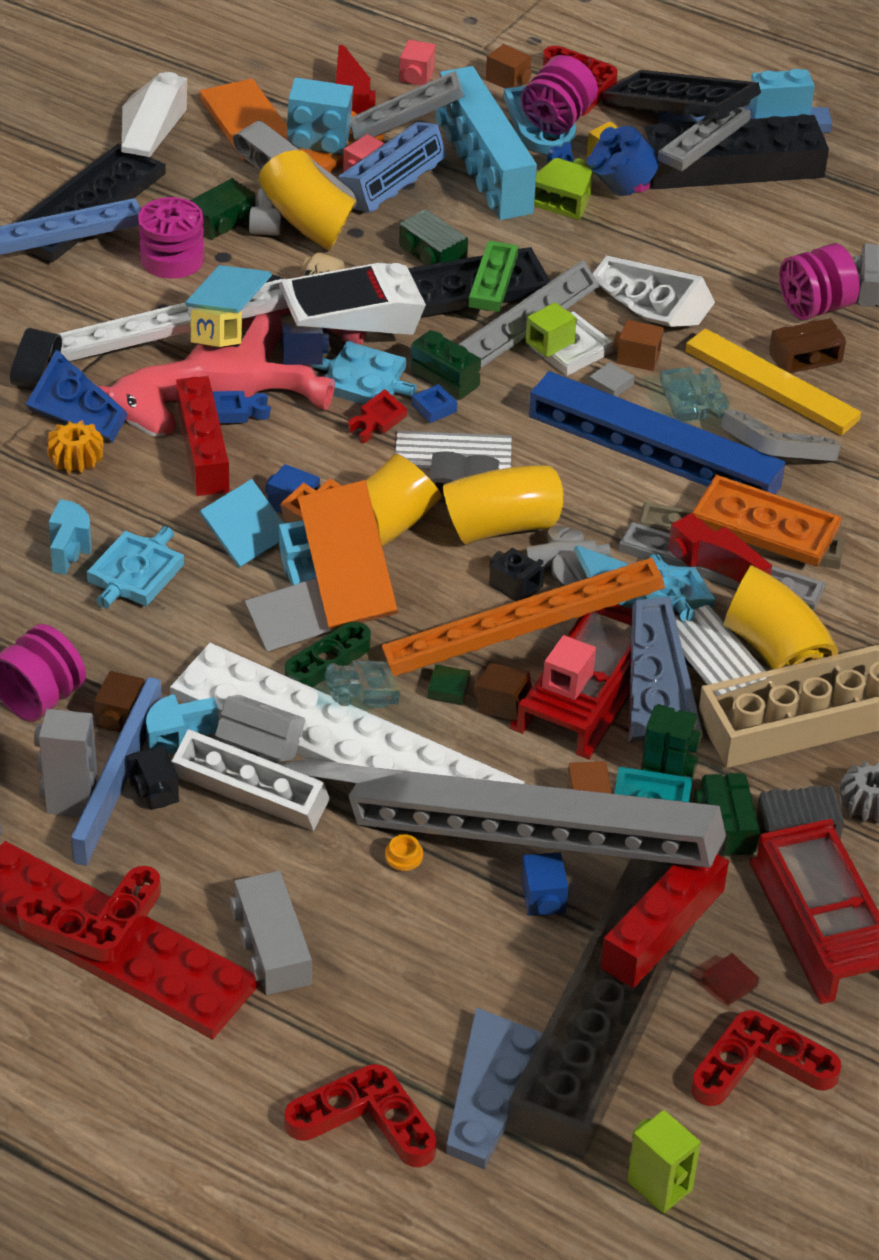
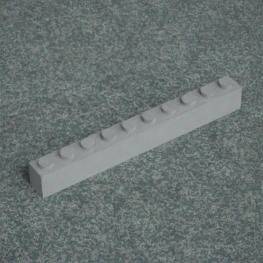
[348,767,726,868]

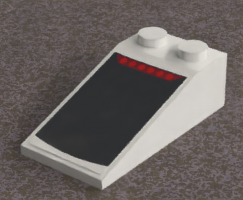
[279,263,426,335]

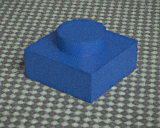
[412,384,458,423]

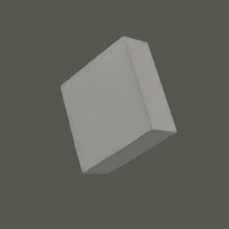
[589,362,635,397]

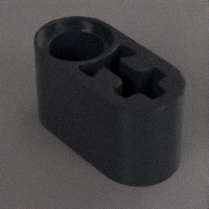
[10,328,62,390]

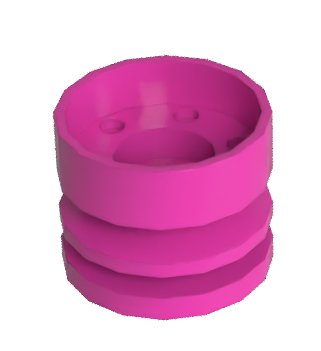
[520,55,598,135]
[138,197,205,279]
[779,243,860,320]
[0,623,86,722]

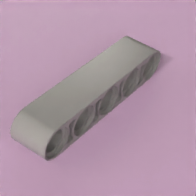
[233,121,357,208]

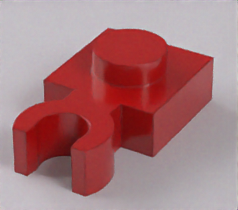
[348,389,407,444]

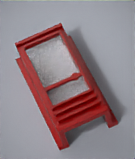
[510,605,632,760]
[749,818,879,1005]

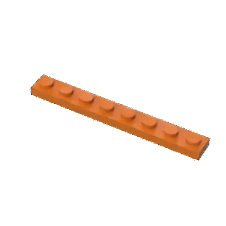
[382,558,665,677]

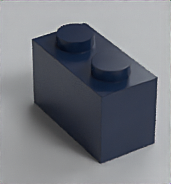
[281,314,329,365]

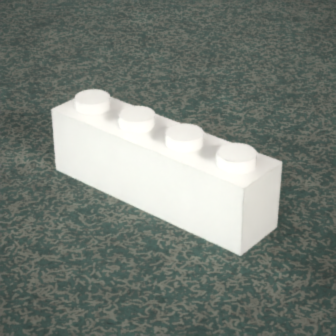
[172,729,330,831]

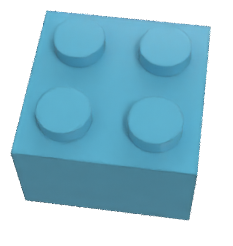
[287,77,353,155]

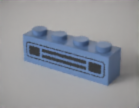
[338,122,447,213]

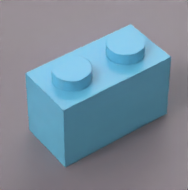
[749,69,815,119]

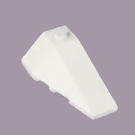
[121,72,187,157]
[593,255,715,327]

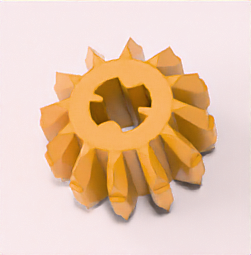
[47,420,104,474]

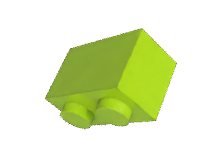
[627,1110,701,1214]

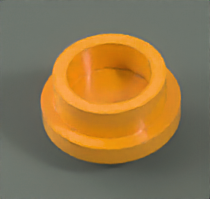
[385,834,423,871]

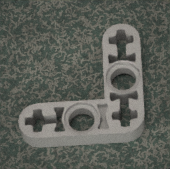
[720,410,841,461]

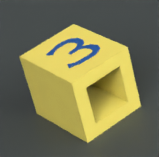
[191,308,242,347]

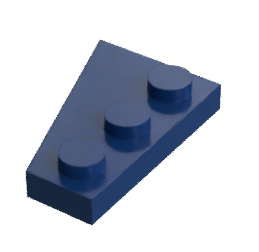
[26,350,128,443]

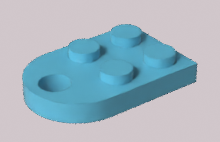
[503,86,576,154]

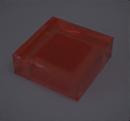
[702,953,759,1006]

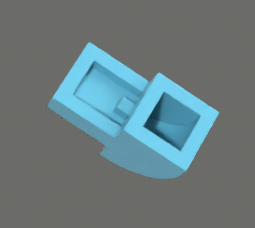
[49,499,92,575]
[279,520,317,586]
[146,694,218,755]

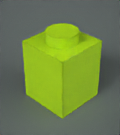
[525,302,577,358]

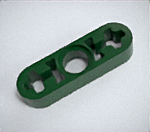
[285,622,371,688]

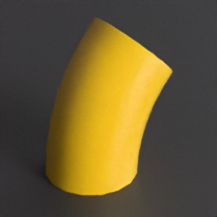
[258,150,357,251]
[366,454,441,547]
[443,465,564,545]
[723,565,838,670]

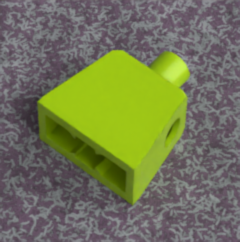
[534,158,593,221]

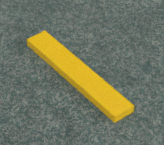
[685,328,861,436]

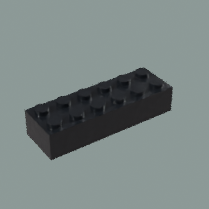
[643,114,829,189]

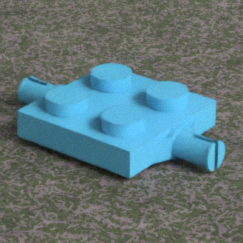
[311,341,417,405]
[87,526,184,609]
[638,554,715,622]

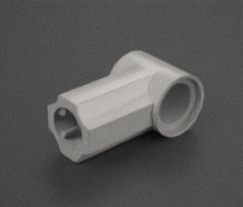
[249,189,283,236]

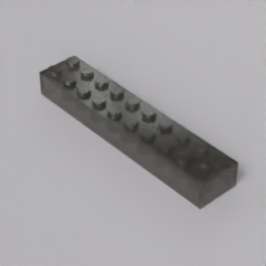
[506,836,727,1160]

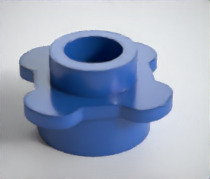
[547,142,574,164]

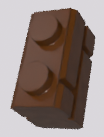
[769,318,846,374]

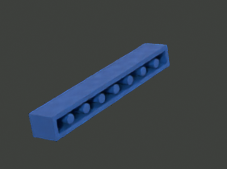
[529,371,786,495]

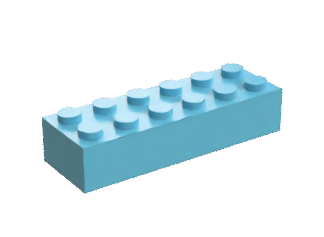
[435,66,537,220]

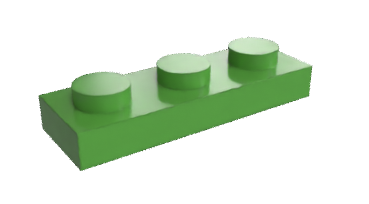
[469,241,518,312]

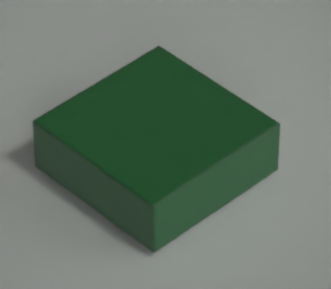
[427,664,471,705]

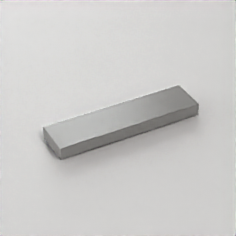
[351,71,465,141]
[658,107,751,171]

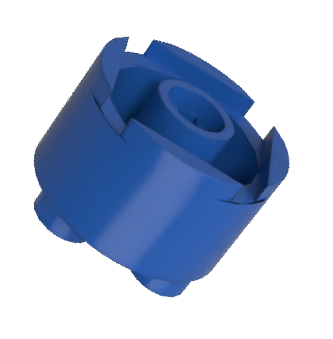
[587,126,659,196]

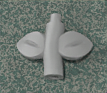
[526,526,611,586]

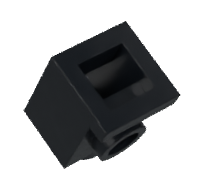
[489,547,545,601]
[127,746,179,810]

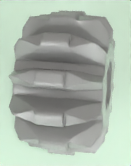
[839,760,879,824]

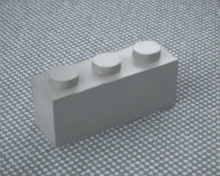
[34,709,98,817]
[229,871,312,995]

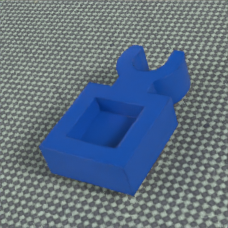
[212,391,271,423]

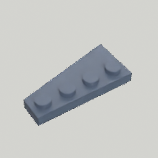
[629,597,702,743]
[446,1008,550,1169]

